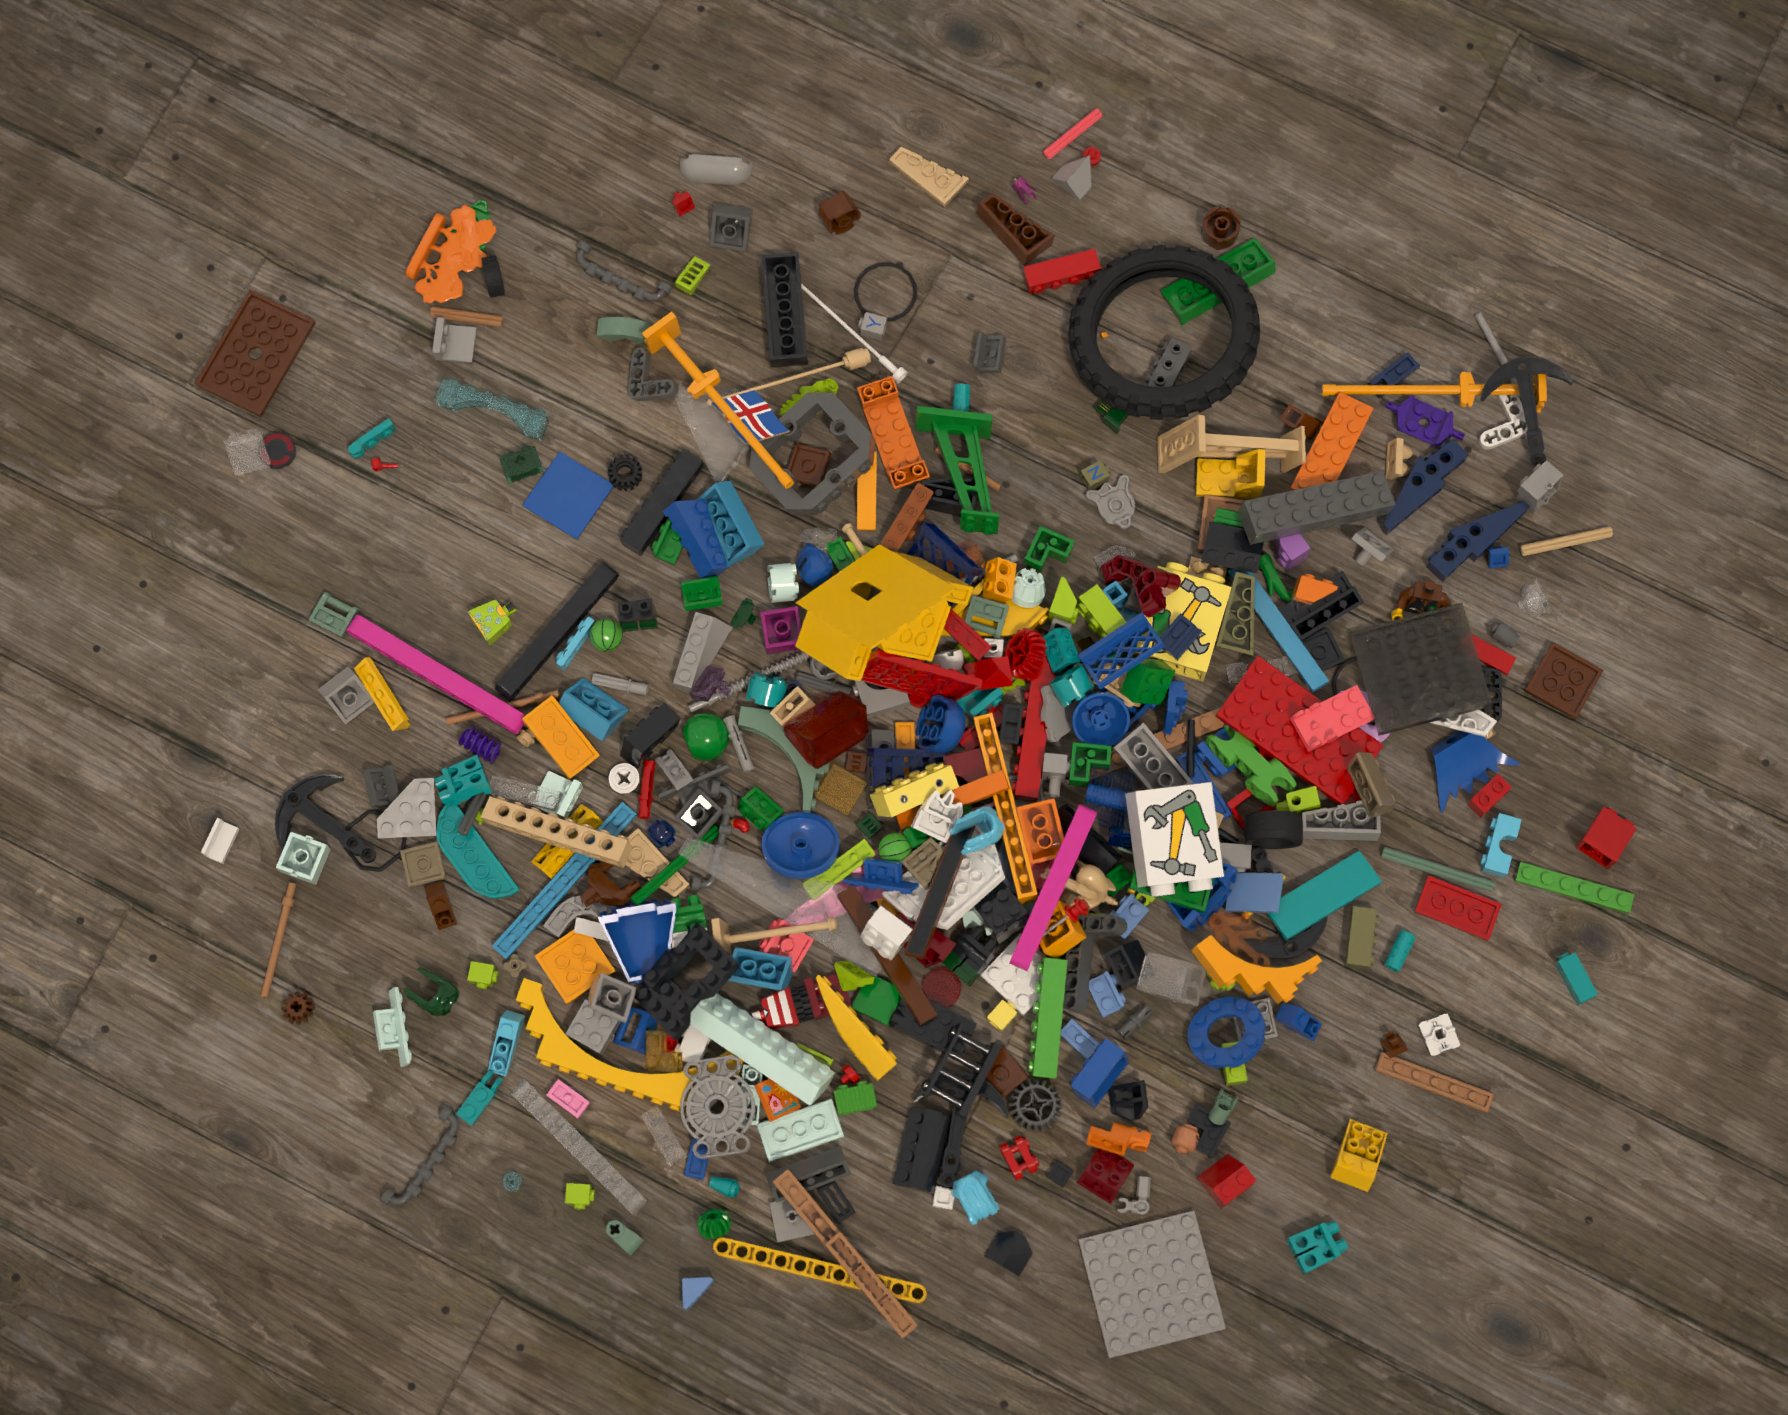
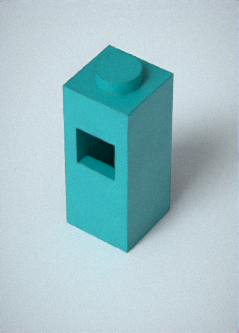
[1554,952,1598,1006]

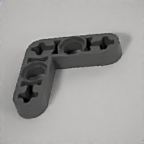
[628,347,679,401]

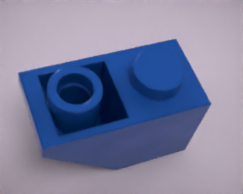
[1275,1002,1322,1041]

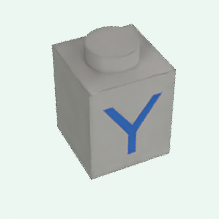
[858,312,887,341]

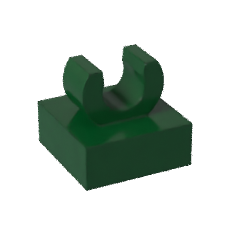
[856,812,883,840]

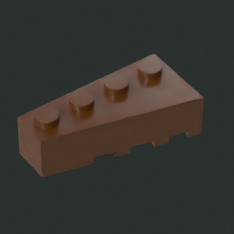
[976,193,1055,266]

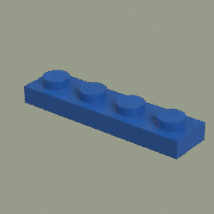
[1175,752,1232,821]

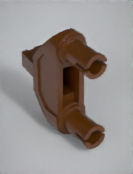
[580,861,641,907]

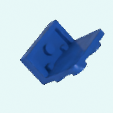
[1195,728,1236,780]

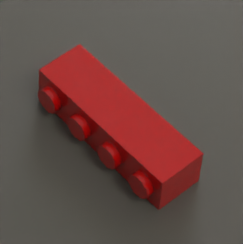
[1023,249,1101,294]

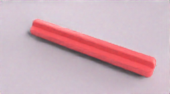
[1043,108,1102,159]

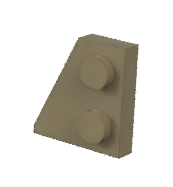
[901,837,944,890]

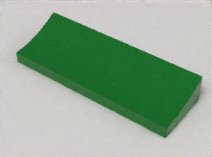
[1161,238,1276,326]

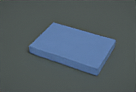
[1225,873,1284,913]

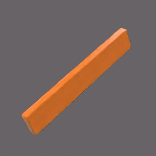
[896,770,1010,831]

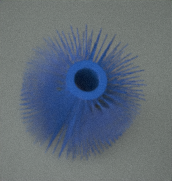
[1085,766,1135,830]

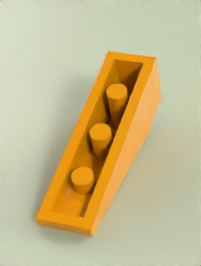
[857,452,877,531]

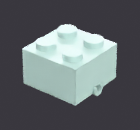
[276,832,331,885]

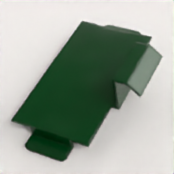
[730,598,757,628]

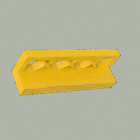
[354,657,410,731]
[531,804,603,880]

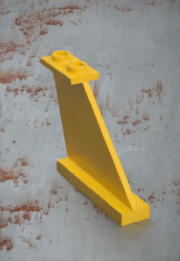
[941,578,1049,636]

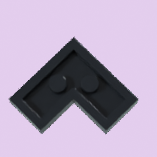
[1186,1104,1231,1158]

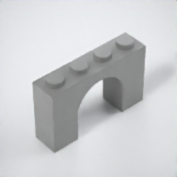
[852,647,910,719]

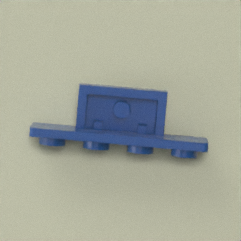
[843,857,919,894]

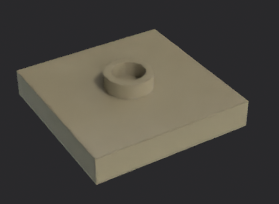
[400,841,447,889]

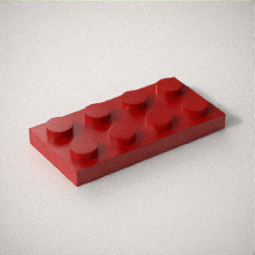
[1414,875,1502,941]

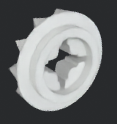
[609,763,639,794]

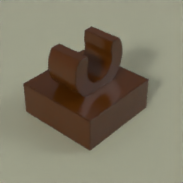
[846,751,867,774]
[1380,1031,1408,1058]

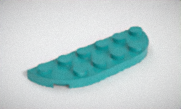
[436,801,520,899]

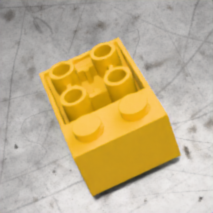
[1330,1119,1388,1192]

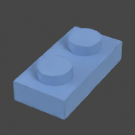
[1060,1019,1099,1060]

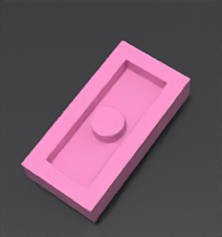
[547,1079,590,1119]

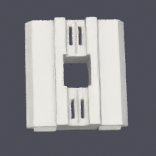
[1419,1014,1460,1056]

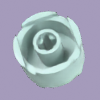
[767,563,799,603]

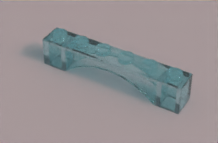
[435,379,550,441]

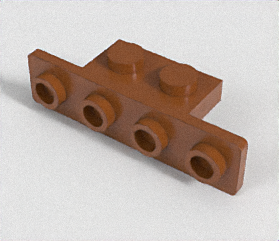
[880,483,934,552]

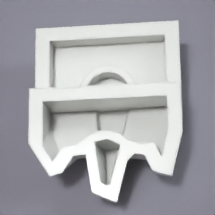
[911,790,963,843]

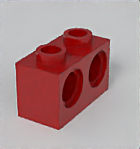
[1467,774,1512,818]

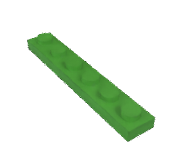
[1515,862,1634,914]

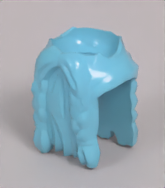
[950,806,1005,854]
[951,1171,999,1225]

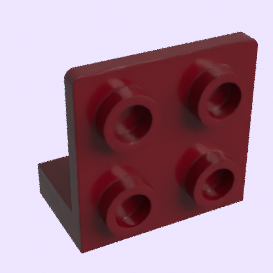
[804,974,852,1020]
[1077,1148,1134,1204]

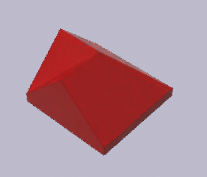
[962,656,1013,690]

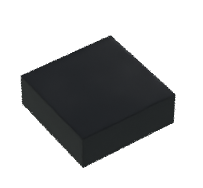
[1046,1160,1074,1188]

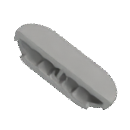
[680,154,753,185]

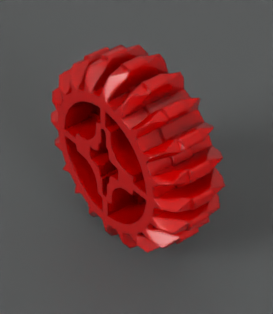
[1003,628,1047,680]

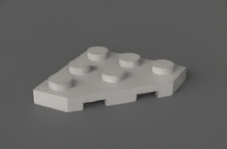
[377,777,436,838]

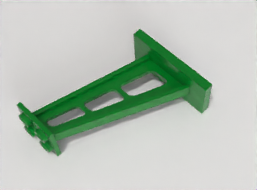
[916,406,1000,535]

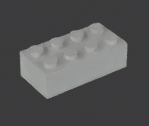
[1111,723,1193,790]

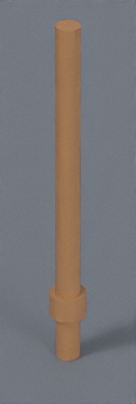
[446,690,559,725]
[260,882,296,998]

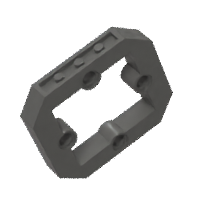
[749,393,875,515]

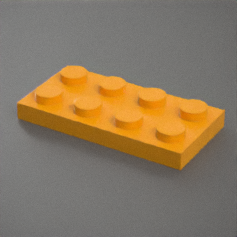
[521,696,600,780]

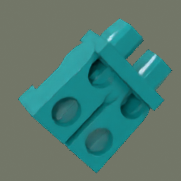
[434,755,492,805]
[1286,1221,1349,1275]

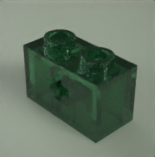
[499,446,544,484]

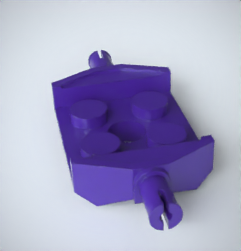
[1385,395,1465,447]

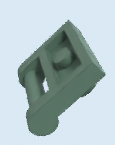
[308,592,359,638]
[965,595,1010,639]

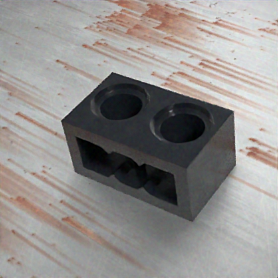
[999,703,1024,746]

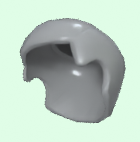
[810,658,837,680]

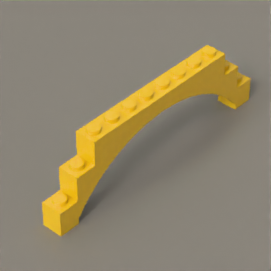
[516,978,745,1112]

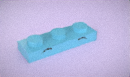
[556,617,595,671]

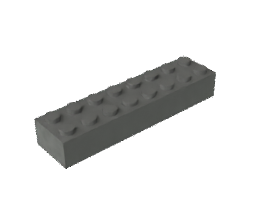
[1238,471,1396,545]

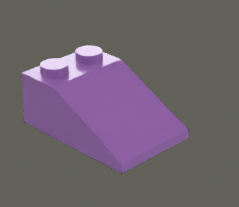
[1274,534,1310,571]

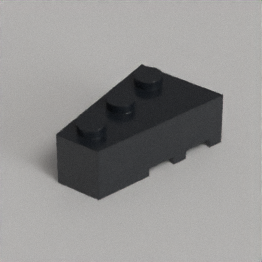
[921,477,978,516]
[620,703,681,769]

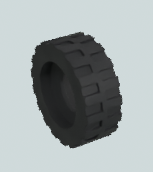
[481,255,505,298]

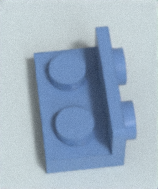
[1110,893,1149,940]
[1089,971,1126,1019]

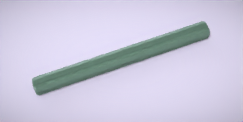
[1381,847,1495,892]

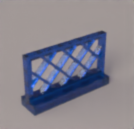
[906,523,983,606]

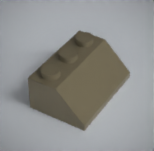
[1346,752,1396,819]

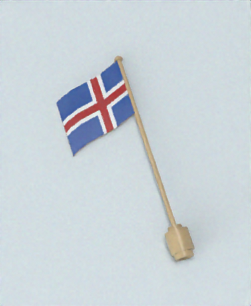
[707,348,871,445]

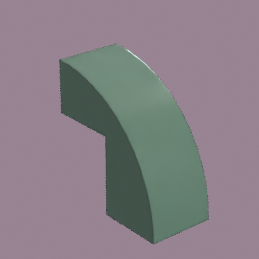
[597,317,651,344]

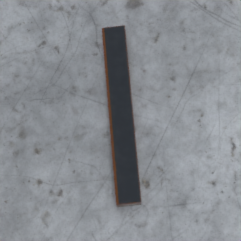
[904,825,976,959]

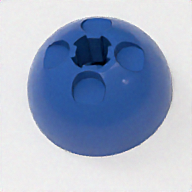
[1072,692,1130,746]

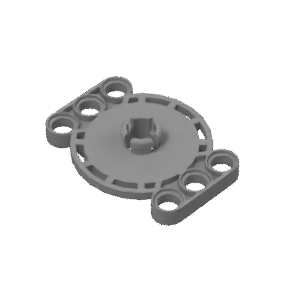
[680,1056,755,1159]

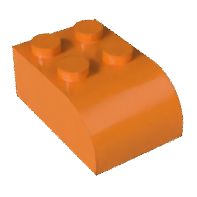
[1016,798,1064,865]

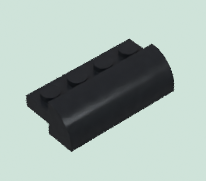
[1278,571,1364,641]
[893,1107,952,1194]

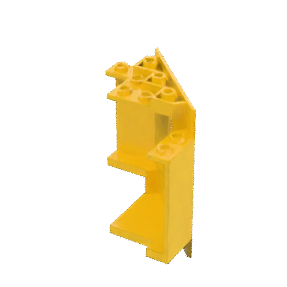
[795,544,973,681]

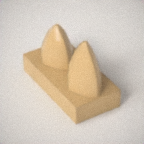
[1386,438,1415,480]
[1188,556,1228,579]

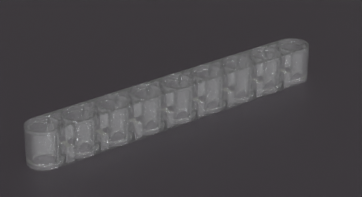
[511,1079,648,1216]

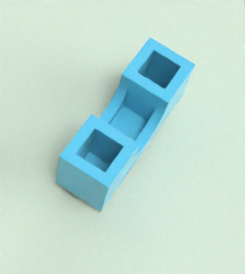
[1480,813,1522,878]

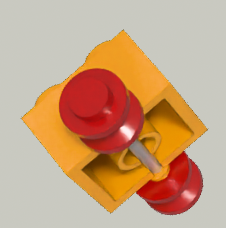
[1017,898,1090,959]

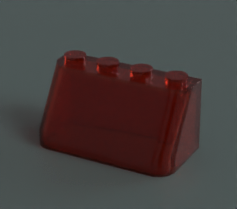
[784,691,868,769]

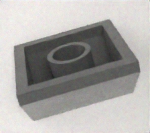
[674,789,724,841]

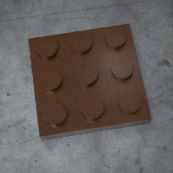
[1524,642,1604,720]

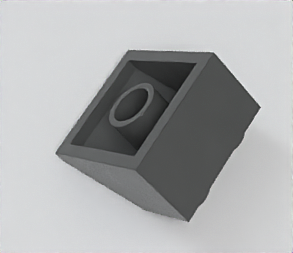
[710,203,753,251]

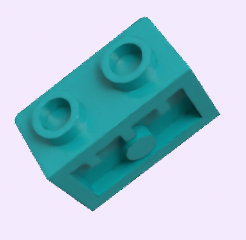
[1043,628,1080,673]

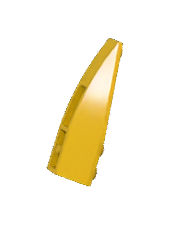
[815,975,897,1081]

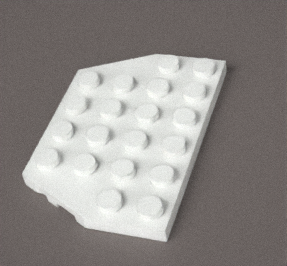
[882,825,1005,930]

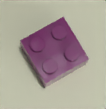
[760,606,802,655]

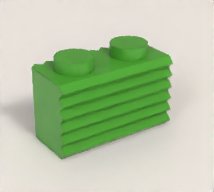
[834,1081,877,1116]

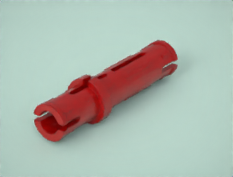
[638,760,656,819]

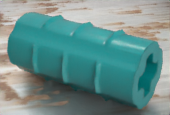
[952,384,970,412]
[1384,930,1416,973]

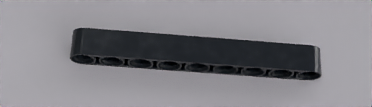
[495,562,619,701]

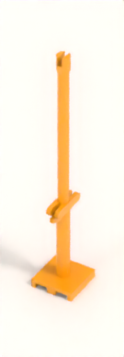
[642,312,794,489]
[1322,372,1547,414]

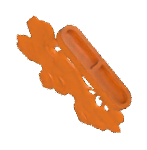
[406,205,496,303]

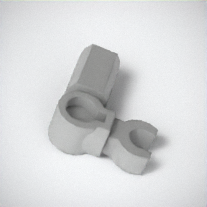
[1118,1176,1151,1215]

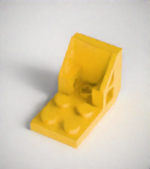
[1196,449,1266,499]

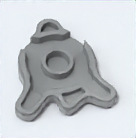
[1086,475,1135,529]
[1041,685,1079,742]

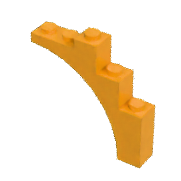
[1191,935,1322,1005]

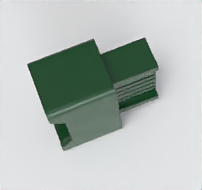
[1095,400,1131,434]

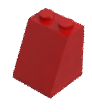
[1575,807,1637,869]
[1196,1154,1257,1209]

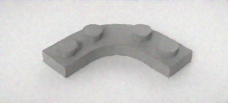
[543,896,616,938]

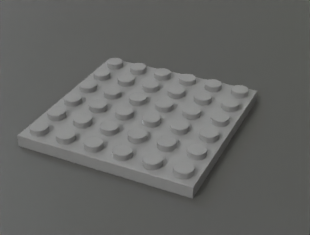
[1078,1211,1226,1358]

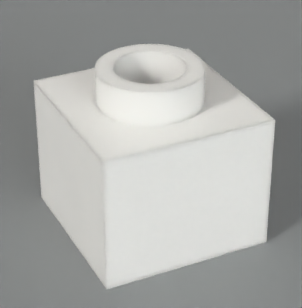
[983,638,1004,660]

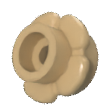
[517,729,535,747]

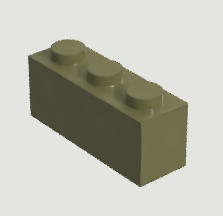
[1344,906,1379,970]

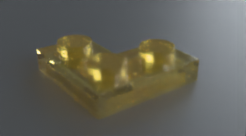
[646,1030,682,1073]

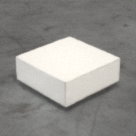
[933,1186,954,1210]

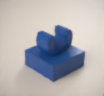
[1488,545,1509,568]

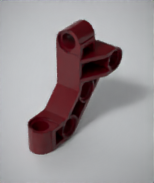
[1101,555,1181,618]

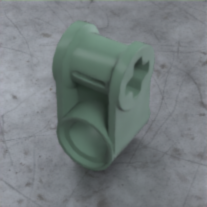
[1209,1088,1239,1125]
[606,1220,644,1256]

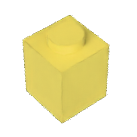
[987,1000,1017,1033]

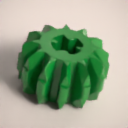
[697,1208,731,1240]

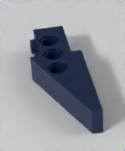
[1381,439,1468,535]
[1426,501,1530,582]

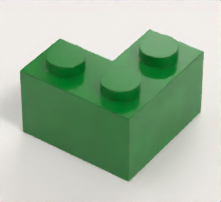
[1024,526,1075,573]
[1069,742,1112,787]

